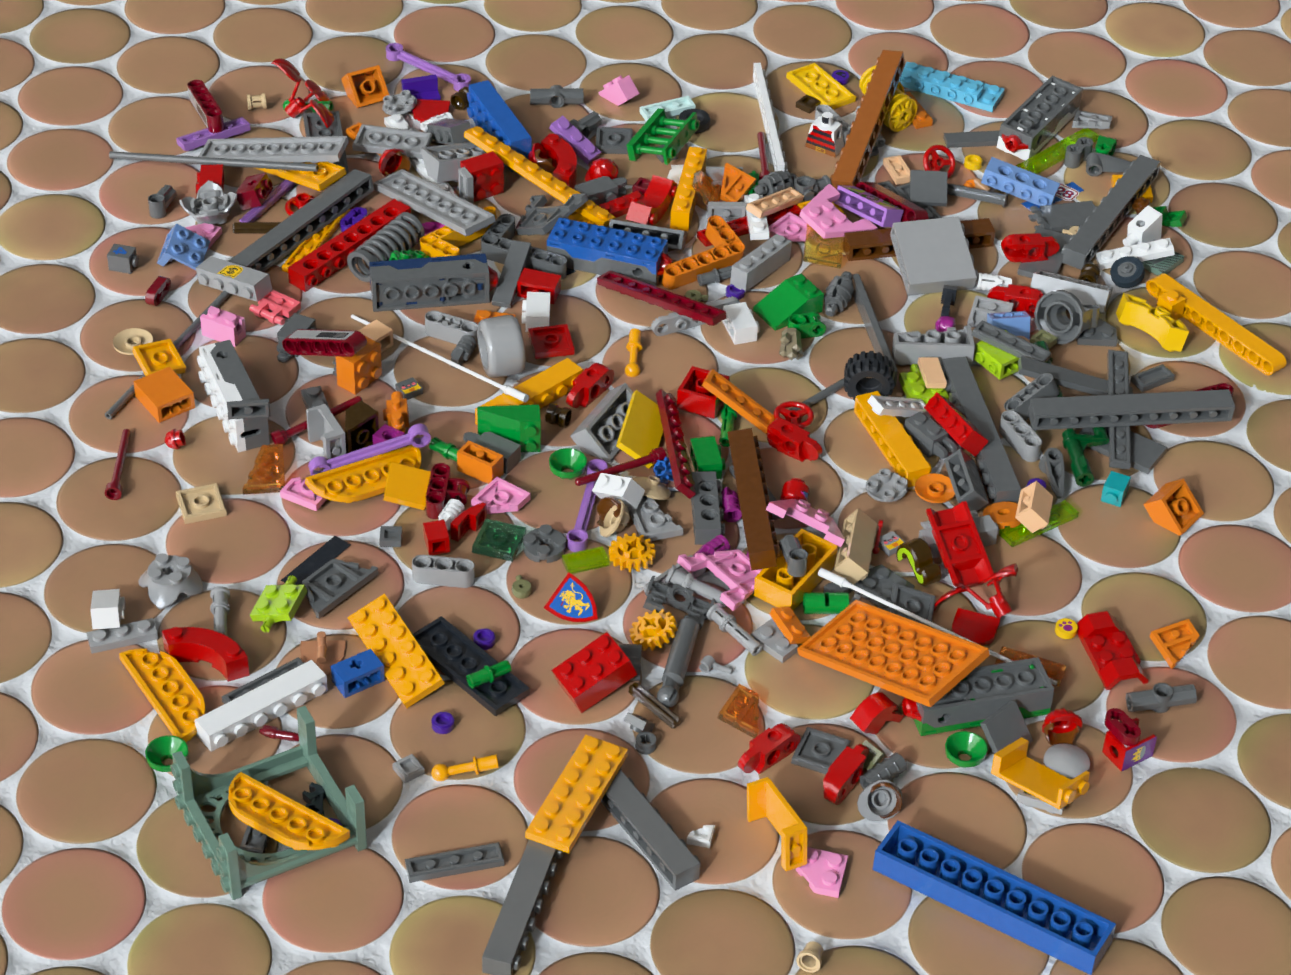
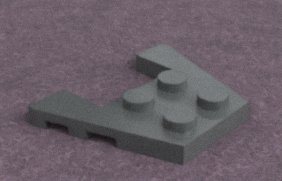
[515,193,589,236]
[823,564,915,611]

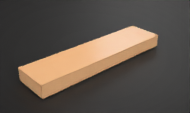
[746,187,804,218]

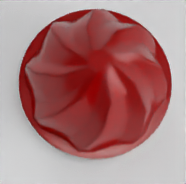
[164,429,186,449]

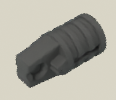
[451,335,477,369]

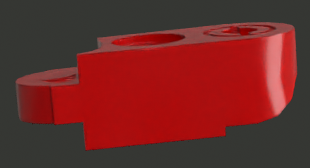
[1001,233,1060,263]
[987,284,1043,318]
[566,363,614,408]
[767,418,823,462]
[738,723,801,774]
[823,744,869,805]

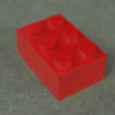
[551,632,637,713]

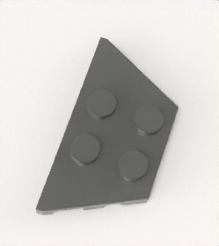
[302,559,378,619]

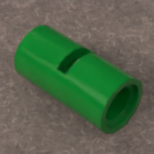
[803,592,849,614]

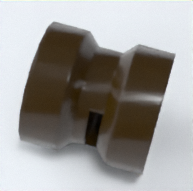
[450,87,469,110]
[1078,263,1100,283]
[545,403,572,428]

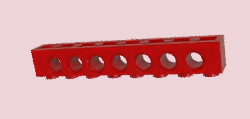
[288,199,411,292]

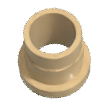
[796,941,823,973]

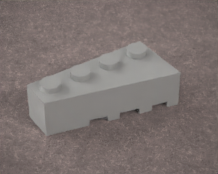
[892,325,975,367]

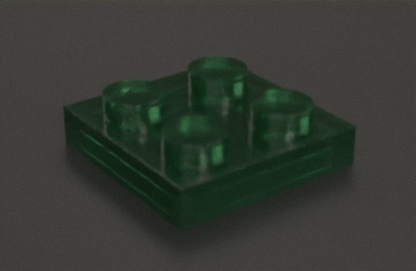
[472,519,526,562]

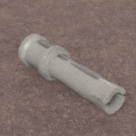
[665,565,726,607]
[210,586,230,636]
[706,603,763,656]

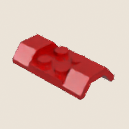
[926,501,994,588]
[1076,611,1149,690]

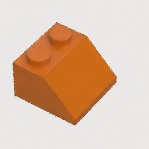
[341,65,389,108]
[1143,478,1204,536]

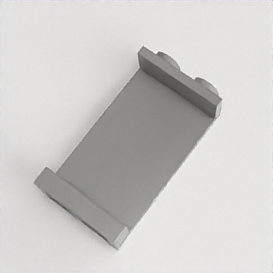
[705,167,746,221]

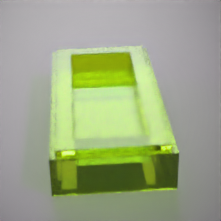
[562,546,609,574]

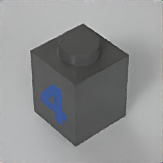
[107,244,139,274]

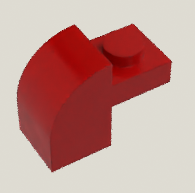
[850,692,904,735]

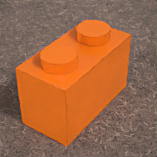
[457,440,504,484]

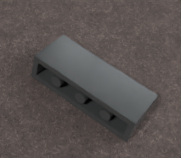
[609,219,688,250]

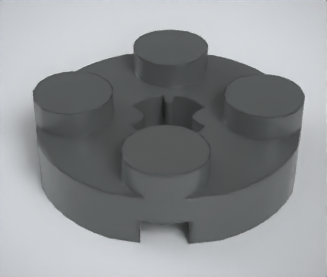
[523,525,566,563]

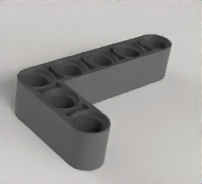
[481,214,567,280]

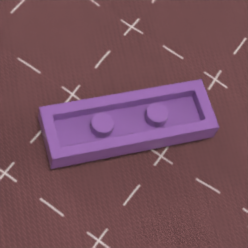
[549,116,601,165]

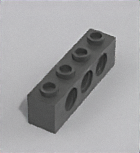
[691,472,725,545]

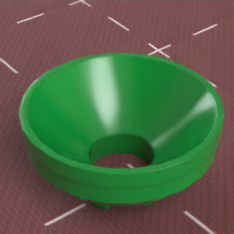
[549,448,587,480]
[945,731,987,768]
[145,735,189,772]

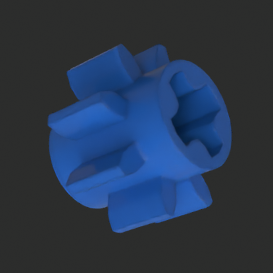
[653,457,674,484]

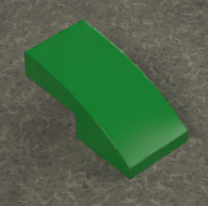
[1152,206,1187,227]

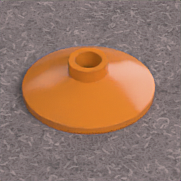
[915,473,955,503]

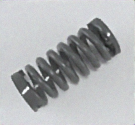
[347,212,425,282]

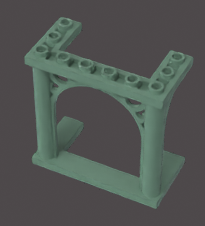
[170,706,367,900]

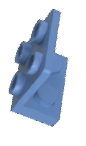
[157,223,210,270]

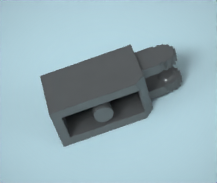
[575,176,627,205]
[277,313,317,363]
[904,412,957,459]
[463,432,521,474]

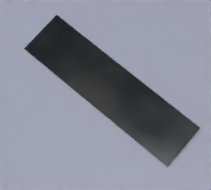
[280,536,351,585]

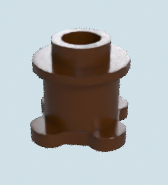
[1132,197,1154,215]

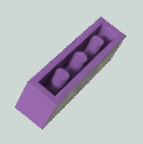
[833,185,903,227]

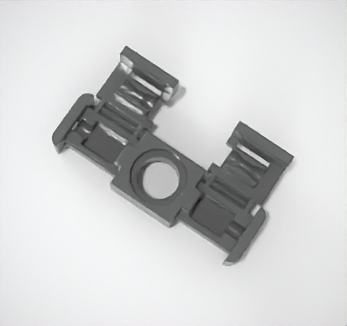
[643,576,715,630]

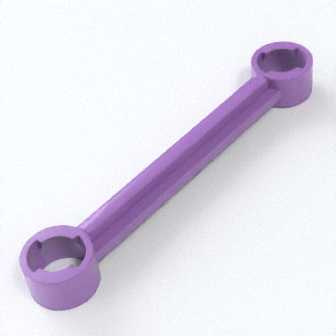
[386,43,471,91]
[308,424,431,476]
[566,459,608,553]

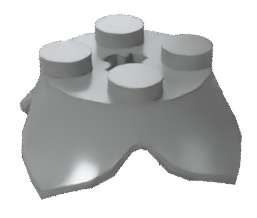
[179,180,237,224]
[138,553,203,610]

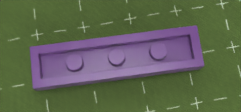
[176,117,251,151]

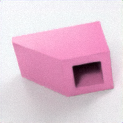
[598,75,640,106]

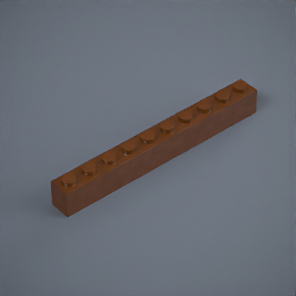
[727,428,780,571]

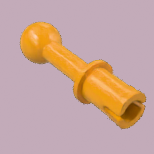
[625,329,642,377]
[431,754,499,781]

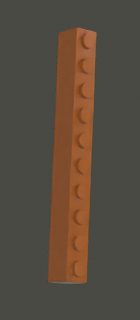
[830,50,905,190]

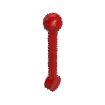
[872,520,883,554]

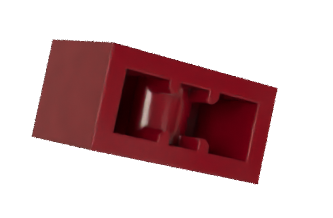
[236,172,273,210]

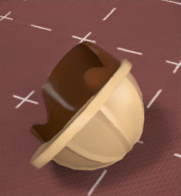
[596,497,630,537]

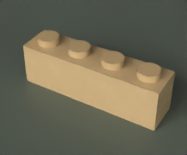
[834,508,877,585]

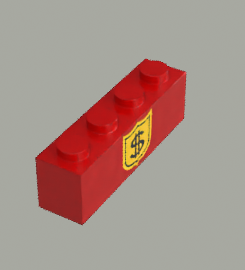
[924,392,989,457]

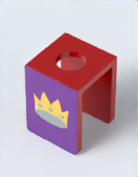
[1102,717,1157,772]

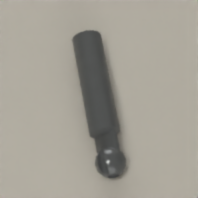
[657,618,700,708]

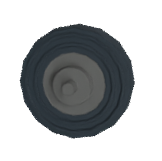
[1110,256,1145,289]

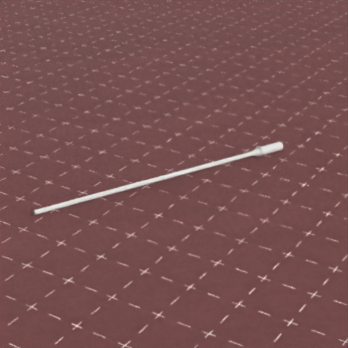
[351,314,529,402]
[818,567,1057,686]

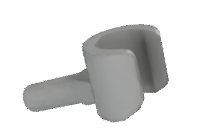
[699,655,732,674]

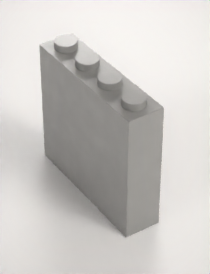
[890,216,978,296]

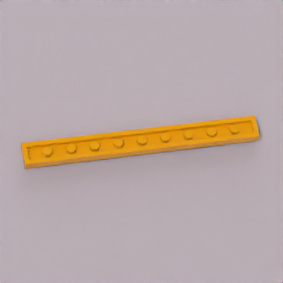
[464,126,615,227]

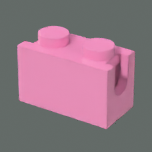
[200,306,246,347]

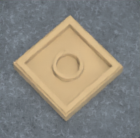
[175,483,227,524]

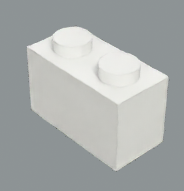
[522,292,550,332]
[722,302,760,345]
[592,473,645,509]
[91,589,125,629]

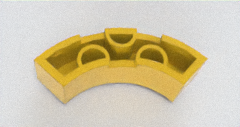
[1116,293,1189,352]

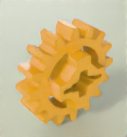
[609,533,656,572]
[629,609,678,651]

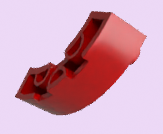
[541,133,577,189]
[626,175,678,226]
[162,627,250,682]

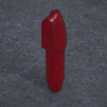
[259,725,299,742]

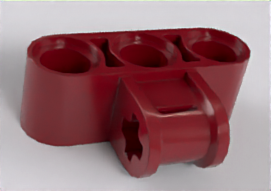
[426,463,470,519]

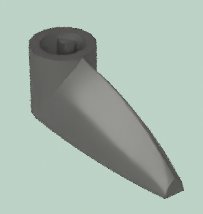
[1086,152,1132,176]
[1038,448,1065,499]

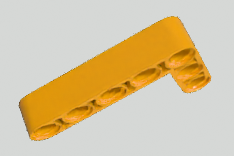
[420,206,497,257]

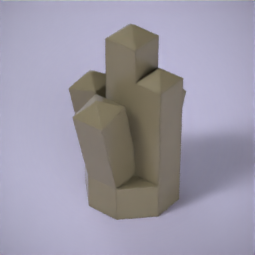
[779,328,804,360]

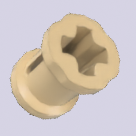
[247,93,267,110]

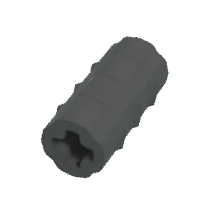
[860,753,907,789]

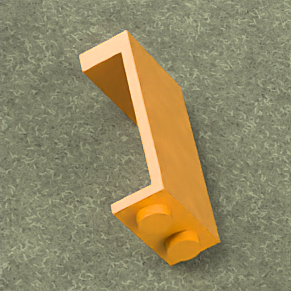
[991,737,1090,810]
[747,777,807,871]

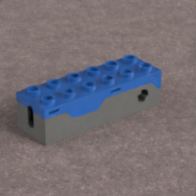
[547,217,673,286]

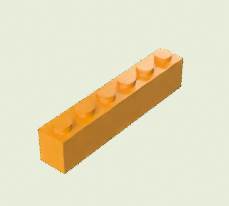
[670,147,707,231]
[475,358,583,425]
[854,391,932,488]

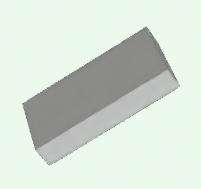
[458,167,474,204]

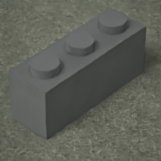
[427,118,471,145]
[944,449,989,511]

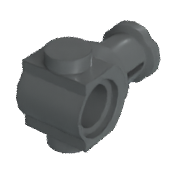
[793,175,831,202]

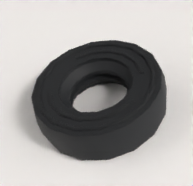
[678,109,710,134]

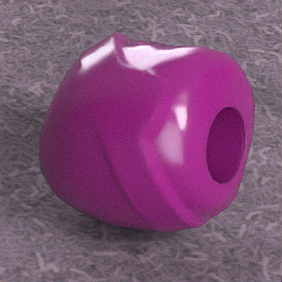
[935,316,956,332]

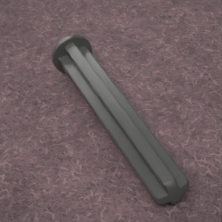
[947,183,1008,208]

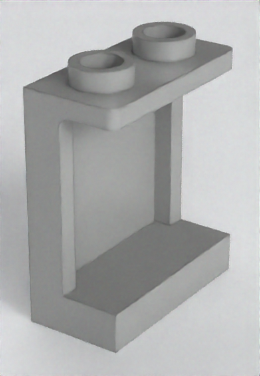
[306,404,346,460]

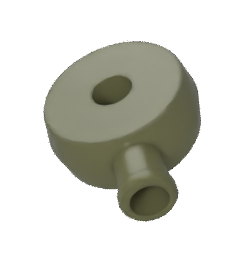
[684,290,708,302]
[511,575,532,599]

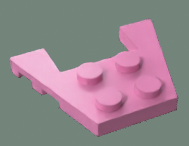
[799,184,877,239]
[766,499,845,547]
[677,549,762,611]

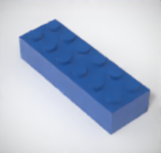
[467,80,532,173]

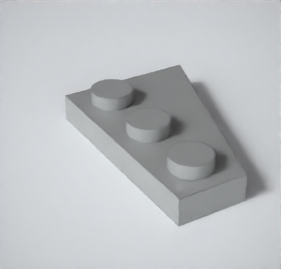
[627,496,683,541]

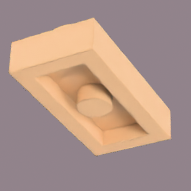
[883,155,910,185]

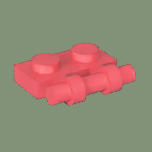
[249,289,301,325]

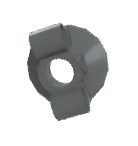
[1034,290,1100,344]

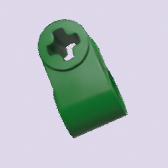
[1095,135,1117,156]
[787,312,826,339]

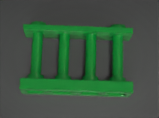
[626,108,699,165]

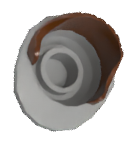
[857,780,903,821]

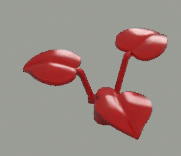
[271,58,335,129]
[934,563,1018,618]

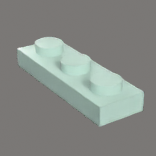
[640,96,696,122]

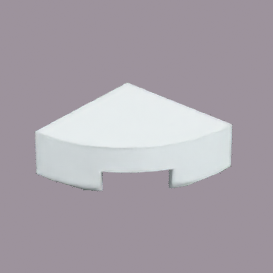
[687,825,715,848]

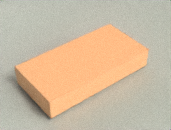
[917,357,947,388]

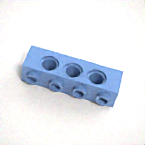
[981,157,1060,206]

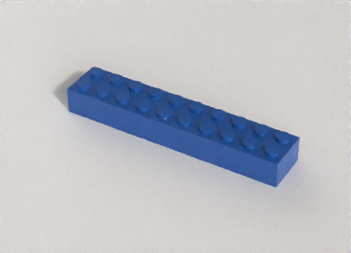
[873,820,1116,975]

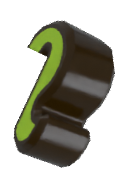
[896,538,942,587]

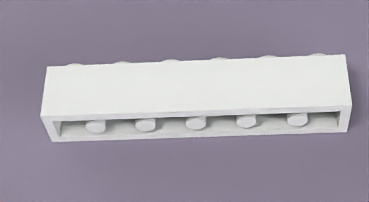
[195,660,328,752]

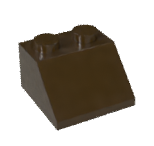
[345,401,379,454]

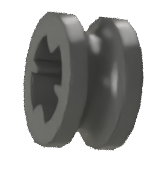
[635,732,656,755]

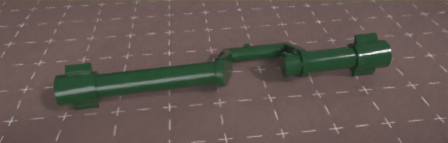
[1033,341,1109,487]

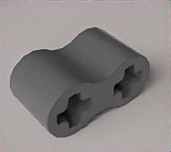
[1064,137,1093,169]
[619,644,642,681]

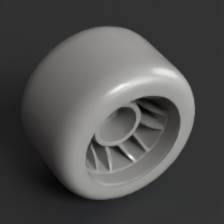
[477,315,526,378]

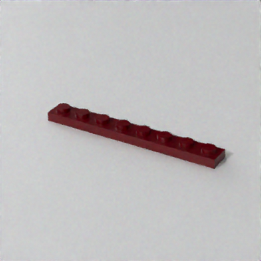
[597,271,726,326]
[656,389,696,499]

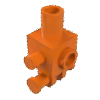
[383,391,409,433]

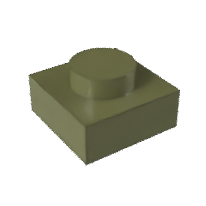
[1030,329,1058,349]
[862,740,885,770]

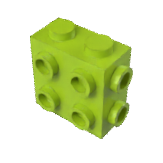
[974,330,1019,380]

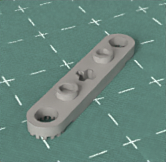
[651,296,740,336]

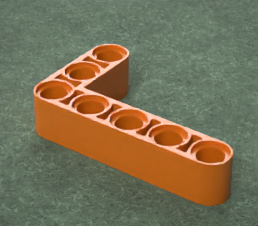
[662,215,745,290]

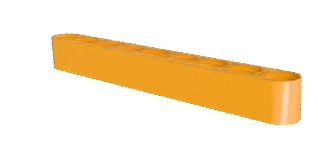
[1146,273,1286,375]

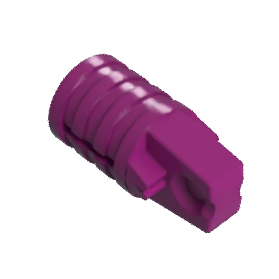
[721,486,742,522]
[692,535,730,557]

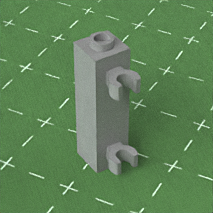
[918,510,999,559]

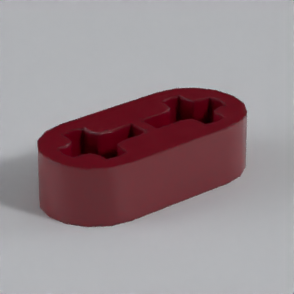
[145,276,171,306]
[1104,708,1141,746]

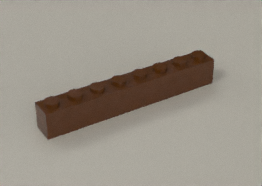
[843,218,995,261]

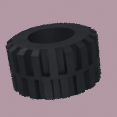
[844,351,895,401]

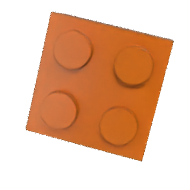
[335,335,382,395]

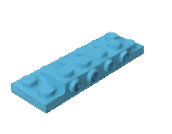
[899,62,1005,112]

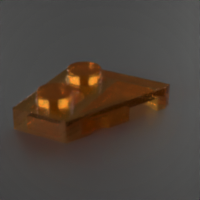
[692,170,721,205]
[717,684,759,738]

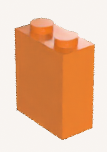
[133,367,195,423]

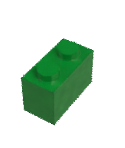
[690,436,725,479]

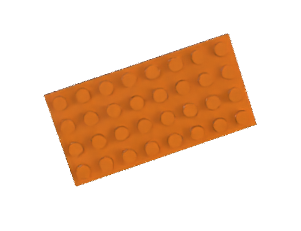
[797,600,990,708]

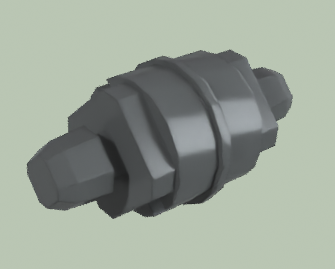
[754,171,797,197]
[824,271,854,317]

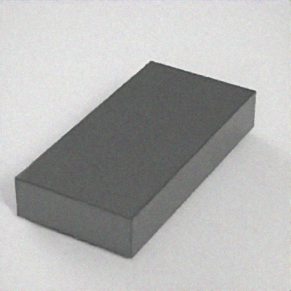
[1130,364,1175,392]

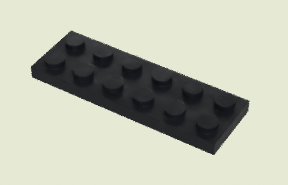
[412,616,530,716]

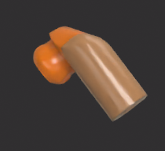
[963,178,992,191]

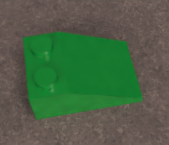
[753,273,824,331]
[477,405,541,453]

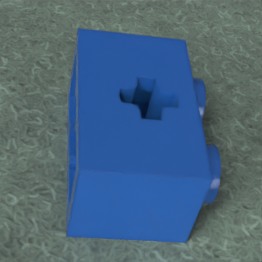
[331,649,385,698]

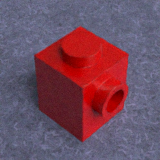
[423,519,450,555]

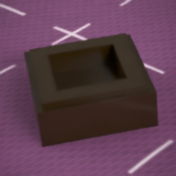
[795,94,820,114]

